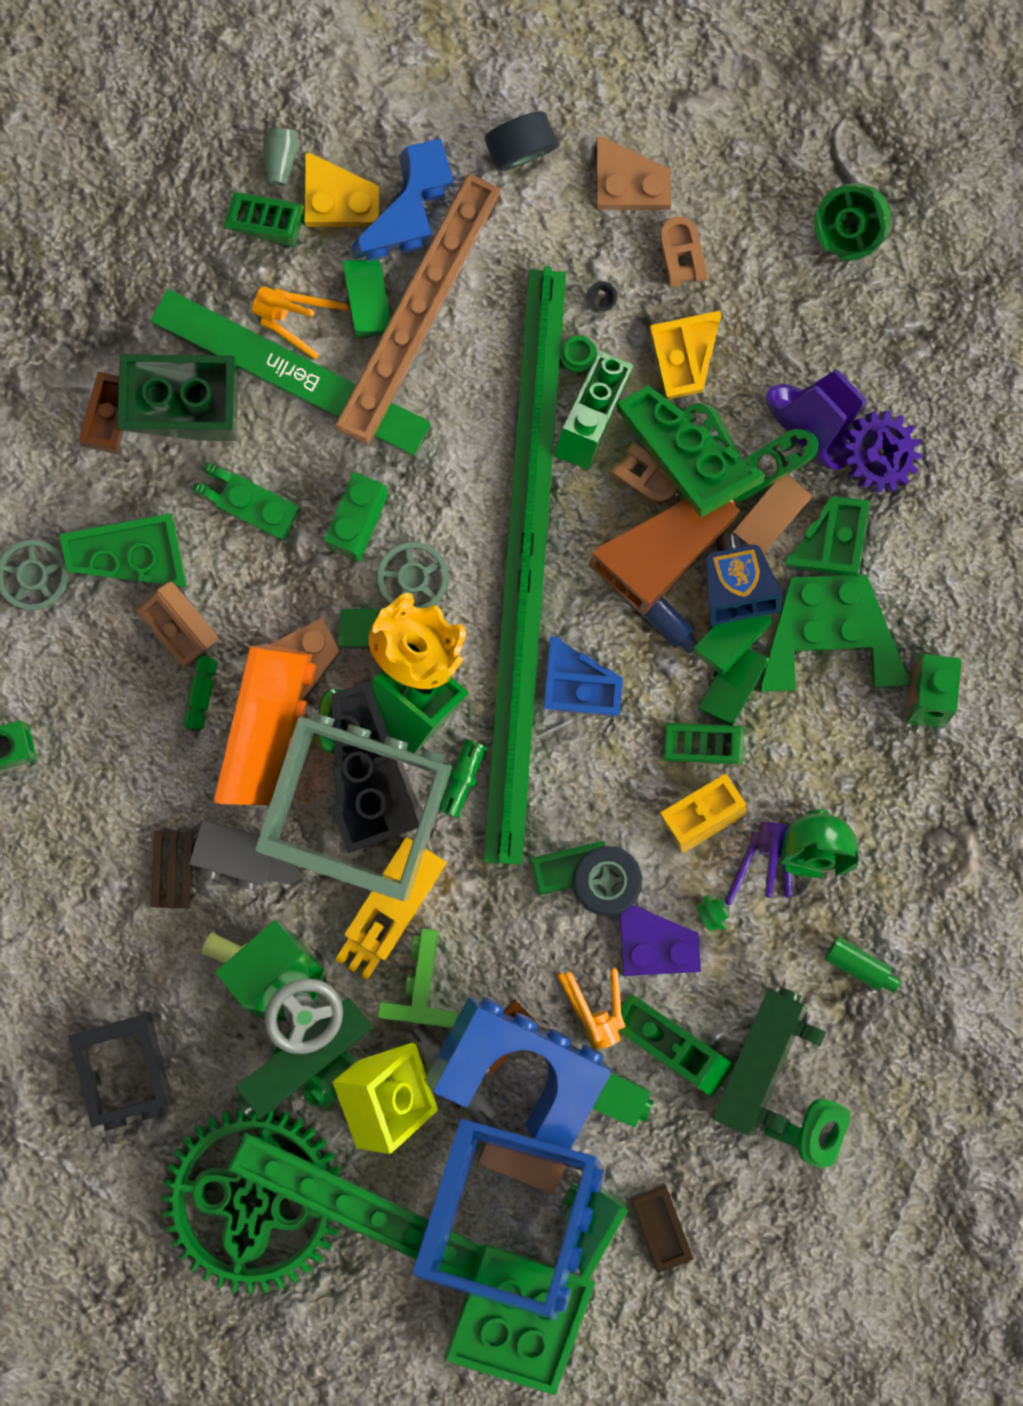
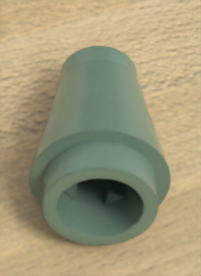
[263,128,300,186]

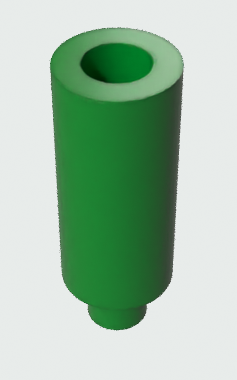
[824,936,901,994]

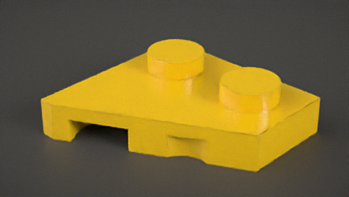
[649,311,721,400]

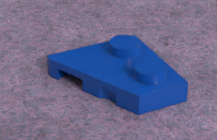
[544,636,623,717]

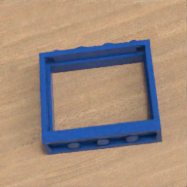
[412,1118,604,1321]

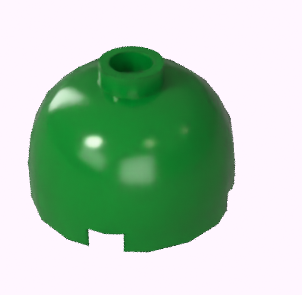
[814,183,892,261]
[781,809,859,878]

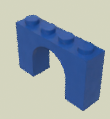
[425,996,612,1149]

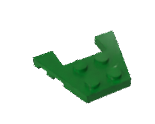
[760,574,909,693]

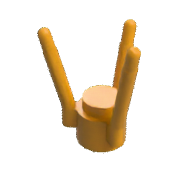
[252,286,350,359]
[557,968,625,1050]

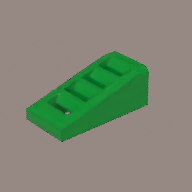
[223,192,305,248]
[663,723,745,765]

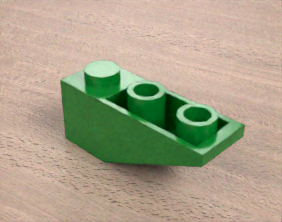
[554,351,634,470]

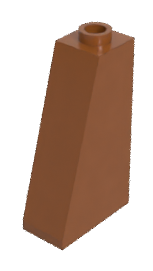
[588,500,740,615]

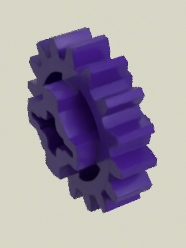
[839,410,922,494]

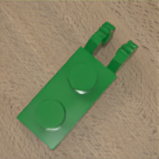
[191,462,300,542]

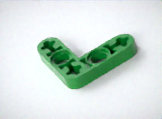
[684,403,819,502]

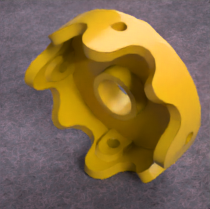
[368,593,466,689]

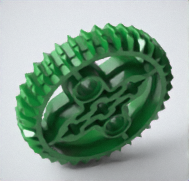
[160,1107,341,1294]

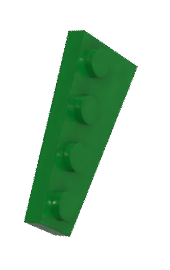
[617,385,765,518]

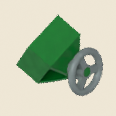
[215,919,343,1054]

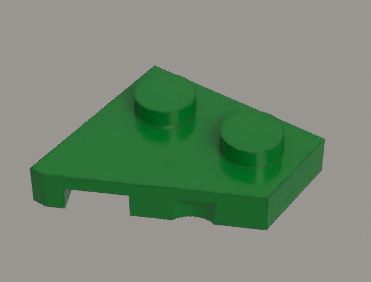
[786,496,870,577]

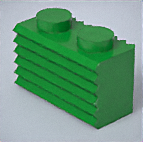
[324,472,389,562]

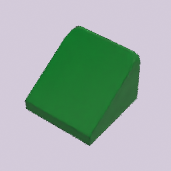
[338,608,378,649]

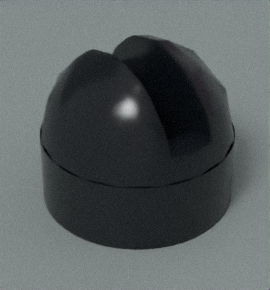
[586,281,617,313]

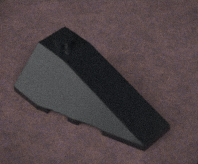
[332,681,422,853]

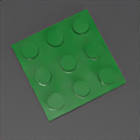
[443,1243,596,1396]

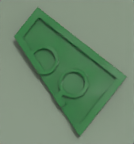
[59,513,188,587]

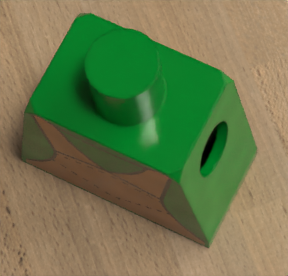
[906,652,961,728]

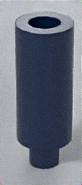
[635,597,698,655]

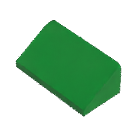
[342,260,391,339]
[698,649,769,726]

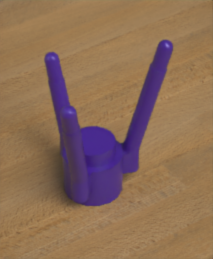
[725,822,792,905]

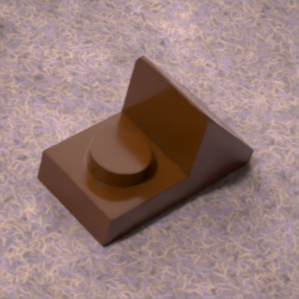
[78,371,124,454]

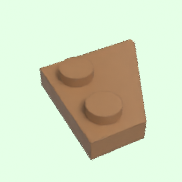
[596,137,671,210]

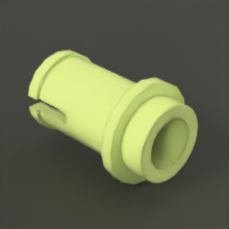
[202,932,246,964]

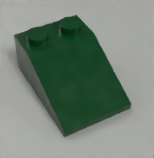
[118,354,239,441]

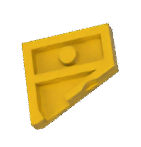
[305,153,380,227]

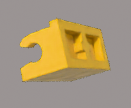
[660,773,747,854]

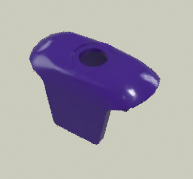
[766,370,866,469]

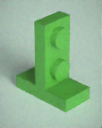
[378,929,458,1028]

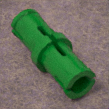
[438,739,487,818]

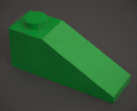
[618,993,734,1098]

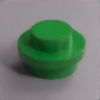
[560,335,597,373]
[696,894,730,932]

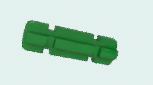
[182,656,218,731]

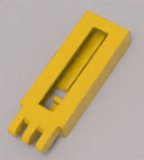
[335,837,447,981]

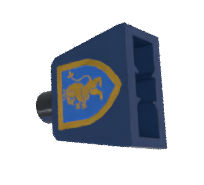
[706,533,782,626]

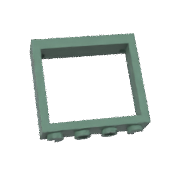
[255,712,452,901]

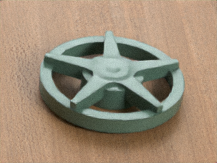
[0,540,69,611]
[378,542,448,608]

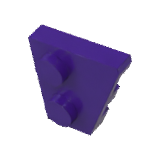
[620,905,701,976]

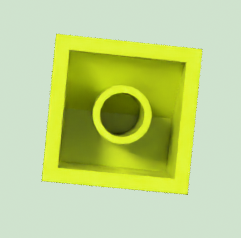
[333,1043,438,1154]

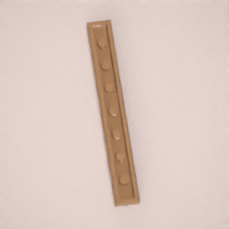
[334,173,501,447]

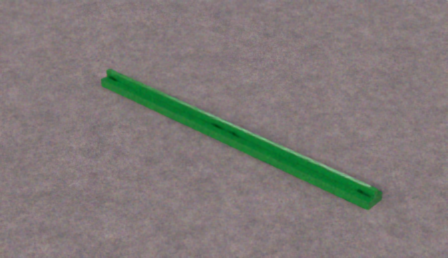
[484,266,566,865]

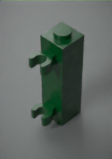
[713,987,826,1136]
[234,997,373,1120]

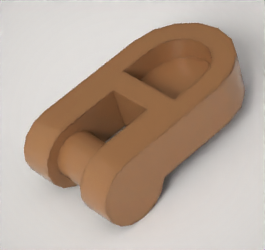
[660,217,707,288]
[608,442,677,504]

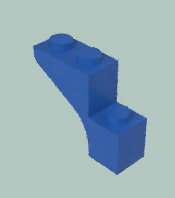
[351,138,454,262]

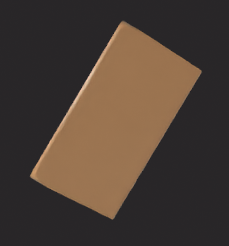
[135,582,219,668]

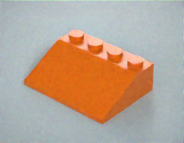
[213,643,316,805]

